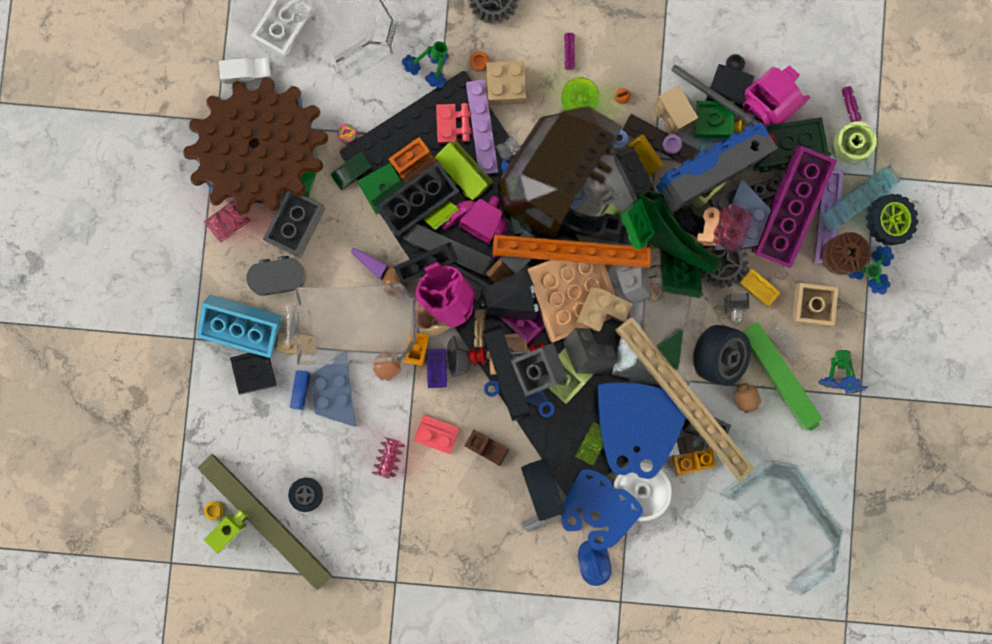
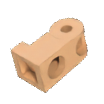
[697,207,724,246]

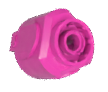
[743,65,811,126]
[415,262,476,327]

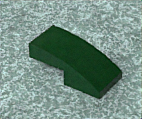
[331,152,372,190]

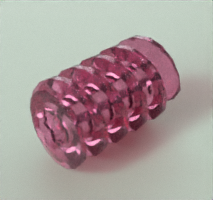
[371,436,405,479]

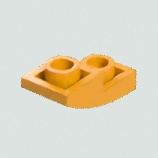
[671,448,716,476]

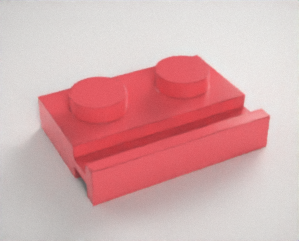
[414,415,459,454]

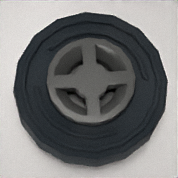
[288,477,323,513]

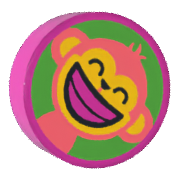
[338,124,357,144]

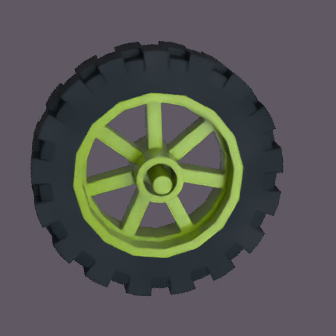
[866,194,919,245]

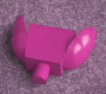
[442,196,509,258]

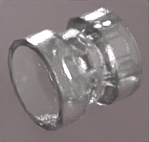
[495,136,519,162]

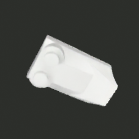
[251,0,313,57]

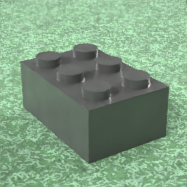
[263,191,326,259]

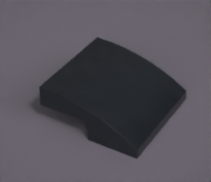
[705,64,755,110]

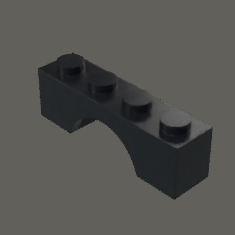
[544,207,626,244]

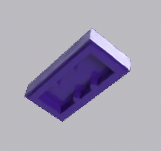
[427,349,447,388]

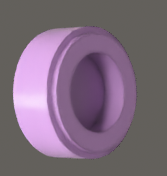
[663,134,682,154]

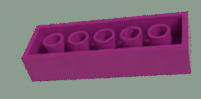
[751,145,837,268]

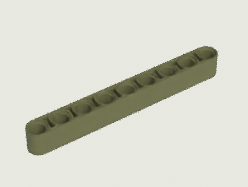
[198,454,332,590]

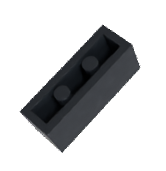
[394,241,458,284]

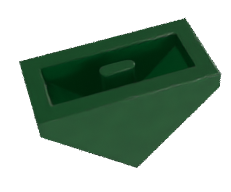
[656,328,683,370]

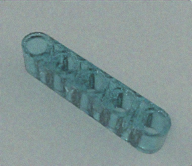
[819,165,900,232]

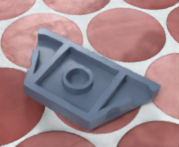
[714,180,771,250]
[310,353,356,426]

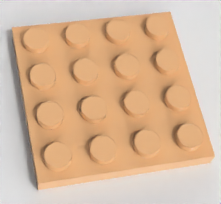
[528,242,616,342]

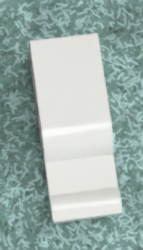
[219,58,271,84]

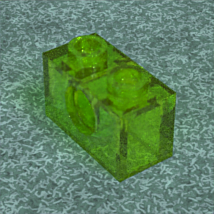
[574,422,604,466]

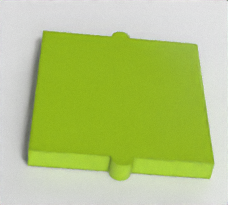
[422,200,459,230]

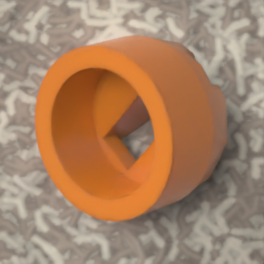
[615,88,630,104]

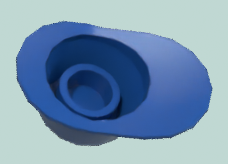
[578,539,611,586]

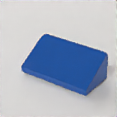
[290,370,310,410]

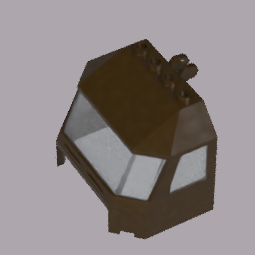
[498,106,622,240]

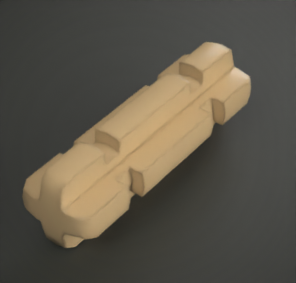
[474,310,485,347]

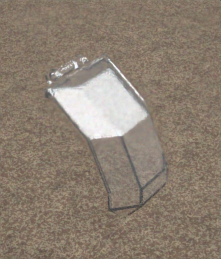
[612,263,710,389]
[284,283,417,365]

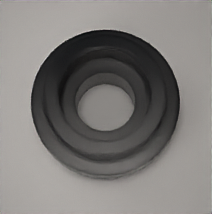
[726,54,745,71]

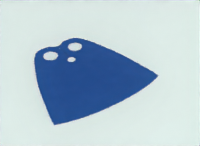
[598,383,686,479]

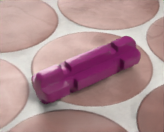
[564,33,575,70]
[841,86,862,123]

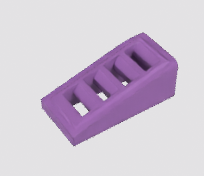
[351,248,388,280]

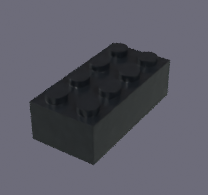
[371,156,459,237]

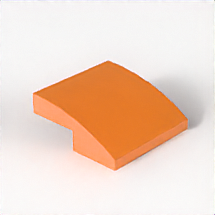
[389,137,432,178]

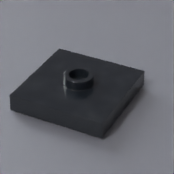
[230,353,277,395]

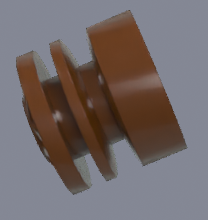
[821,232,870,275]

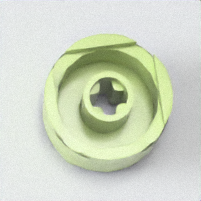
[833,122,877,164]

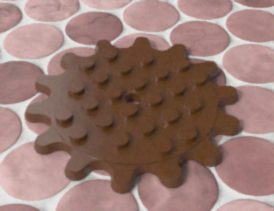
[183,77,329,215]

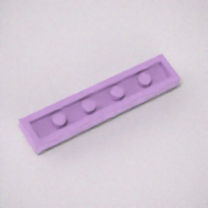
[466,79,498,175]
[814,169,843,264]

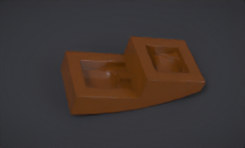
[464,429,510,466]

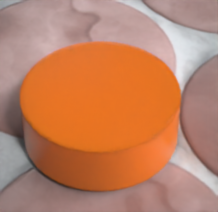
[470,52,489,72]

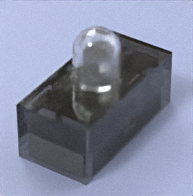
[723,293,750,324]

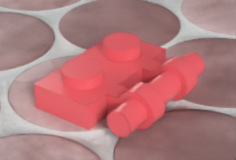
[436,103,472,144]

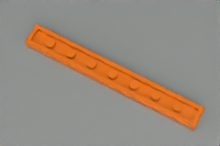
[493,235,651,268]

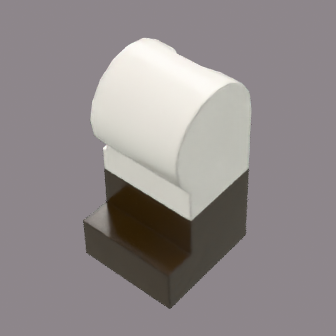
[669,435,695,456]

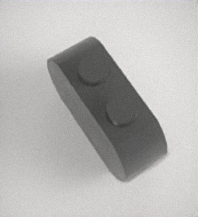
[246,256,306,296]

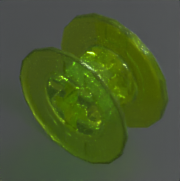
[561,77,599,111]

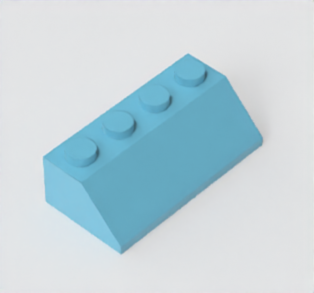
[197,295,283,358]

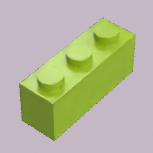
[435,141,494,200]

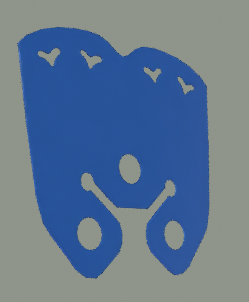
[561,469,643,550]

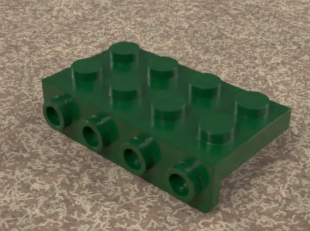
[753,117,831,173]

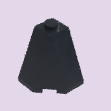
[478,269,539,320]

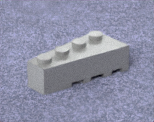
[606,229,650,304]

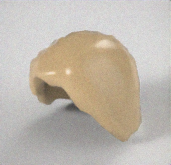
[413,306,450,336]

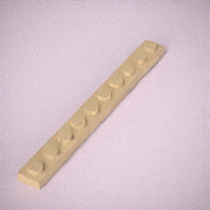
[616,317,755,482]

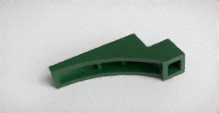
[637,188,723,274]

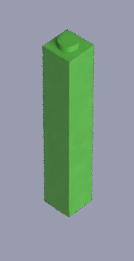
[742,322,823,431]

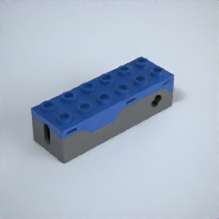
[656,122,778,212]

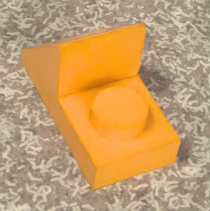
[403,331,429,366]

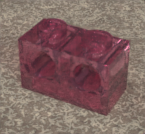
[204,199,251,243]
[713,203,753,252]

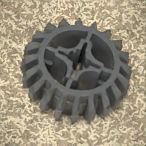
[468,0,519,25]
[700,246,749,288]

